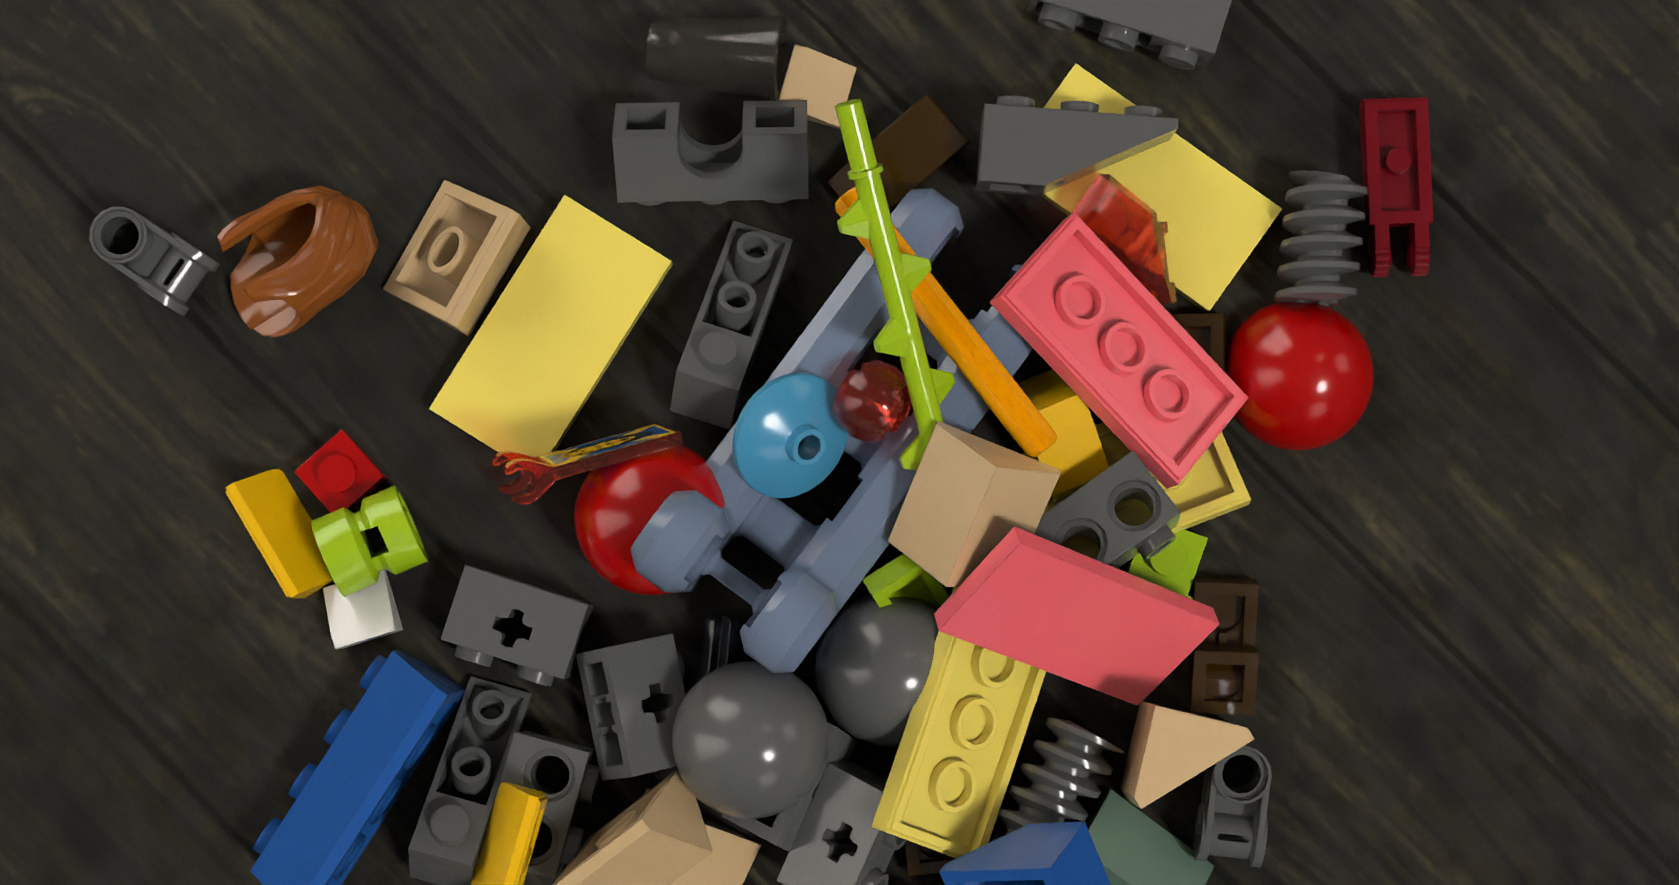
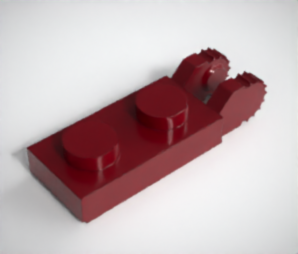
[1359,97,1434,277]

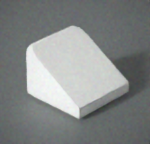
[323,569,403,649]

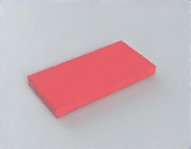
[990,213,1248,489]
[934,526,1219,706]

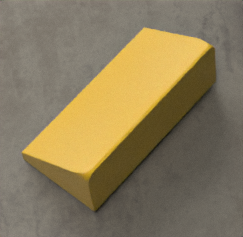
[225,469,333,598]
[471,782,549,885]

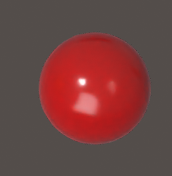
[1226,301,1374,451]
[574,440,725,595]

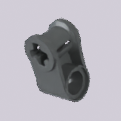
[89,207,221,316]
[1193,744,1272,868]

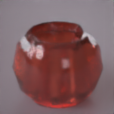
[832,360,912,443]

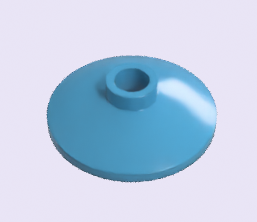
[732,372,849,498]

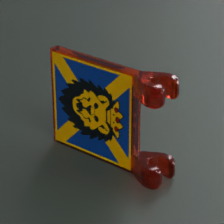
[490,423,684,504]

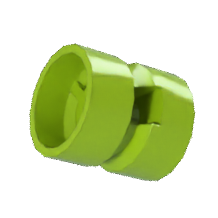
[311,485,428,597]

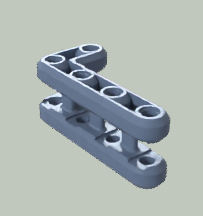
[631,188,1033,673]

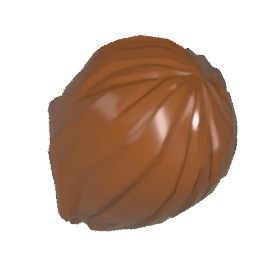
[217,186,379,337]

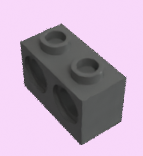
[1034,451,1181,570]
[499,729,601,879]

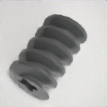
[1274,170,1368,308]
[998,718,1124,834]

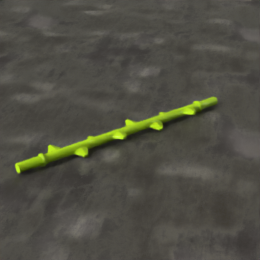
[834,99,955,582]

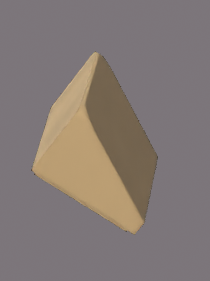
[779,44,856,129]

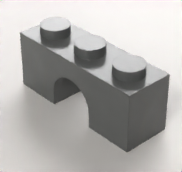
[612,100,809,206]

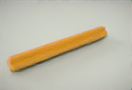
[835,187,1057,458]

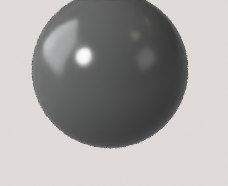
[814,595,939,747]
[672,661,828,819]

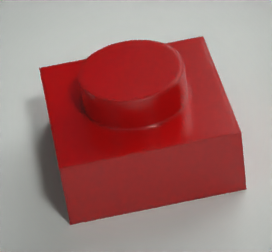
[294,429,388,513]

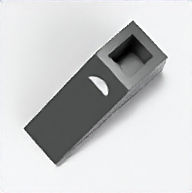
[1027,0,1232,70]
[976,96,1179,196]
[670,220,793,430]
[408,677,532,885]

